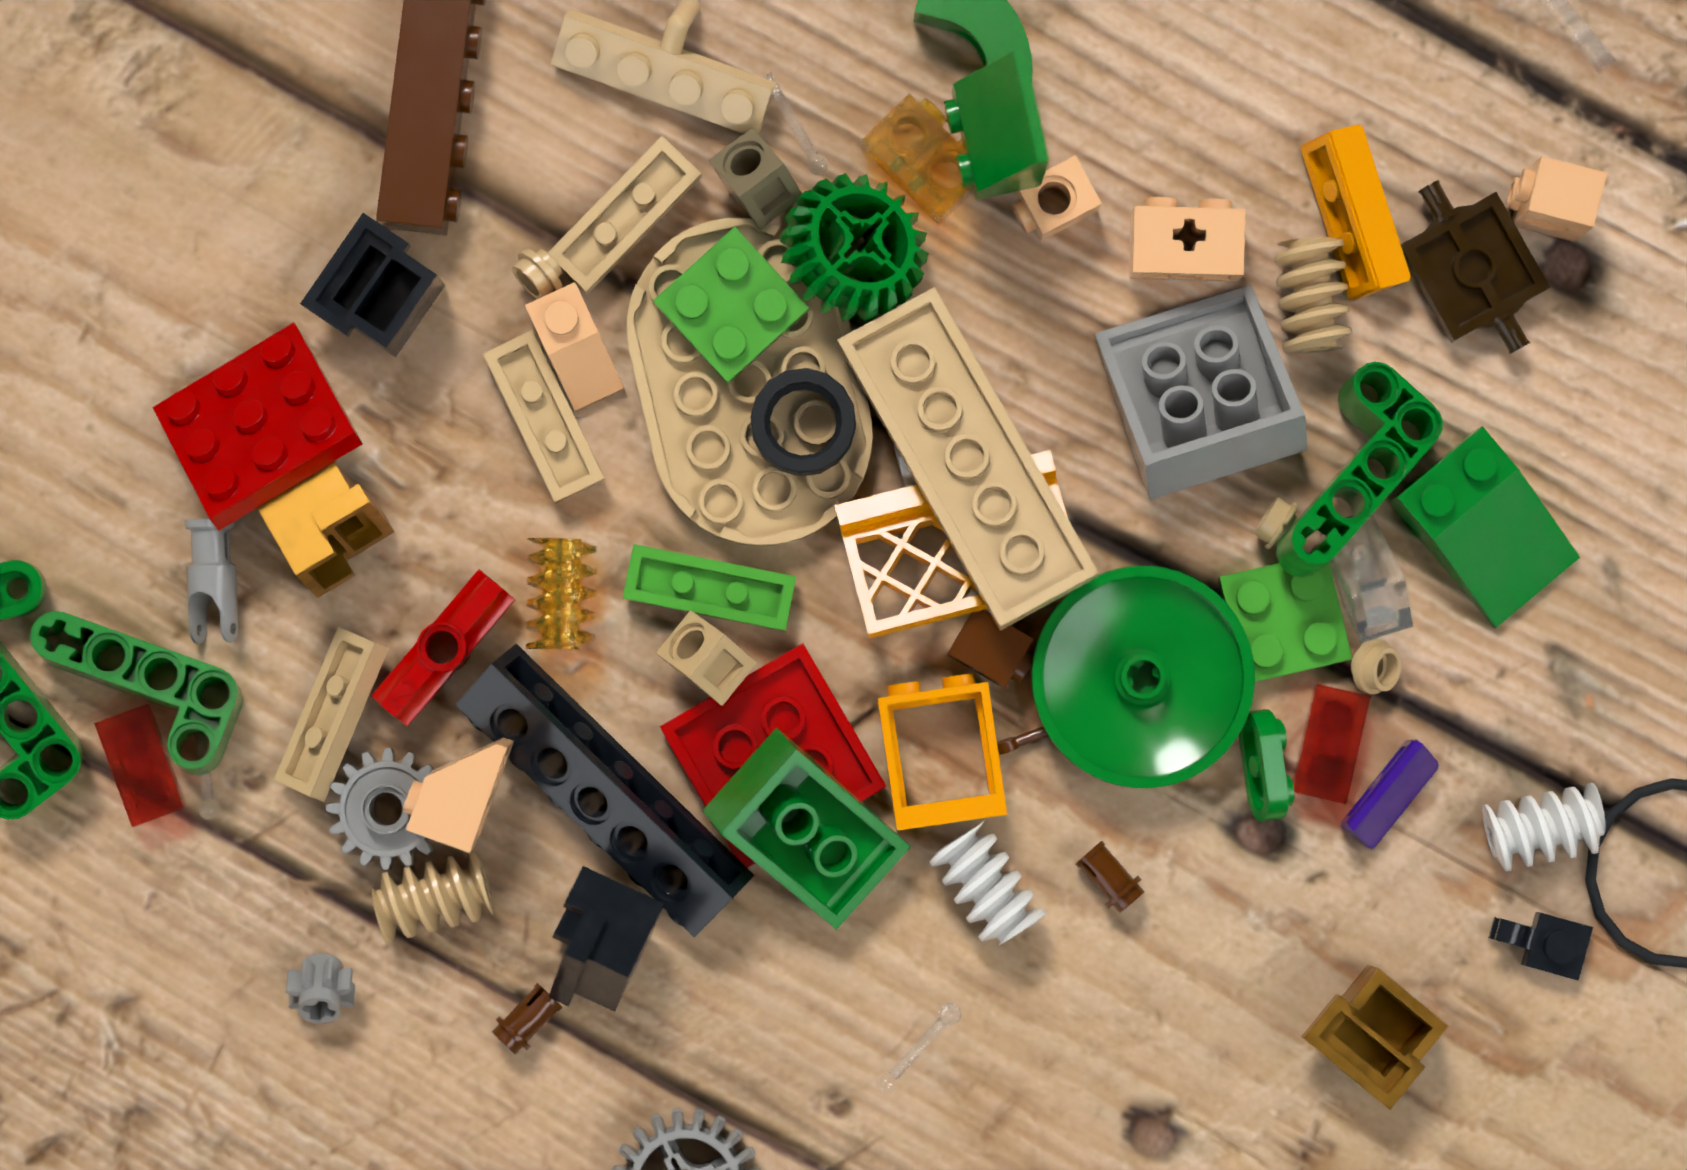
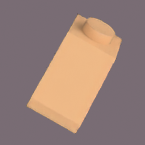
[525,282,625,412]
[403,737,514,853]

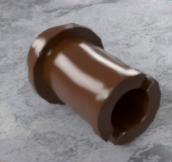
[1075,841,1145,913]
[492,983,563,1055]

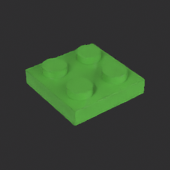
[653,227,810,384]
[1218,562,1352,682]

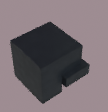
[300,213,445,357]
[549,866,664,1012]

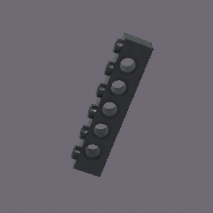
[455,643,755,938]

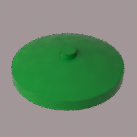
[1031,566,1255,788]

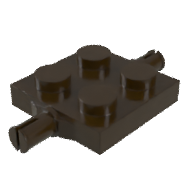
[1401,180,1551,354]

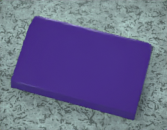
[1341,739,1439,849]

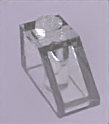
[1319,514,1413,643]

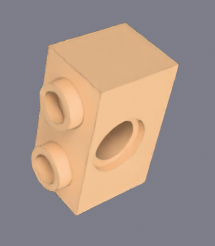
[1506,156,1607,242]

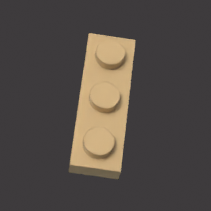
[548,136,702,294]
[483,330,605,504]
[274,627,389,802]

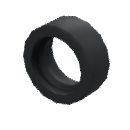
[750,368,856,476]

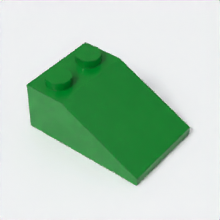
[944,49,1049,200]
[1389,426,1580,628]
[702,727,911,930]

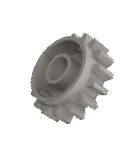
[326,748,435,870]

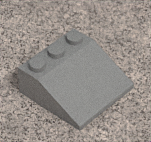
[1095,284,1308,500]

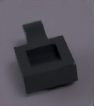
[1488,911,1593,981]

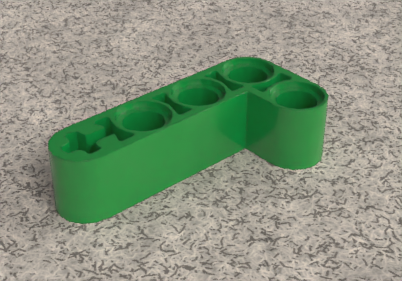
[1276,362,1443,578]
[30,611,243,776]
[0,641,84,820]

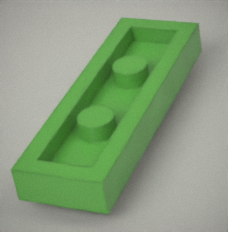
[623,544,797,632]

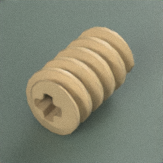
[1274,237,1352,354]
[372,851,495,943]

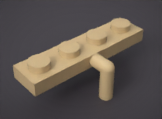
[550,0,776,134]

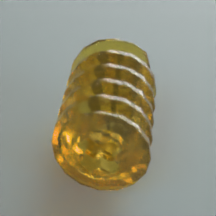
[525,538,597,650]

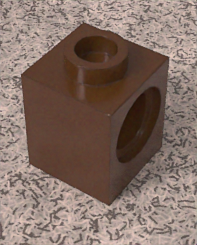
[947,610,1034,688]

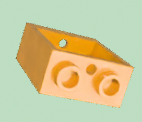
[877,673,1008,831]

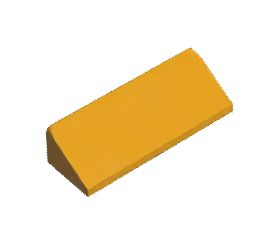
[1300,124,1410,302]

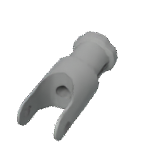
[185,518,239,644]

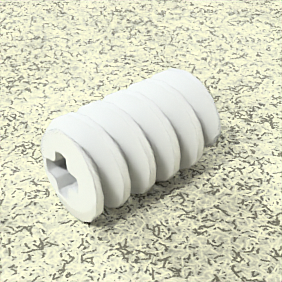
[1482,783,1606,871]
[930,821,1046,946]

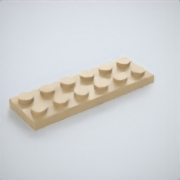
[837,287,1099,631]

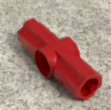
[371,569,516,727]

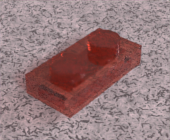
[1292,684,1371,804]
[94,704,188,827]

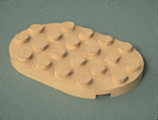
[627,218,873,546]

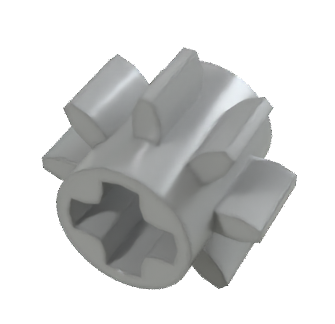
[286,954,355,1023]

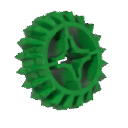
[779,173,929,322]

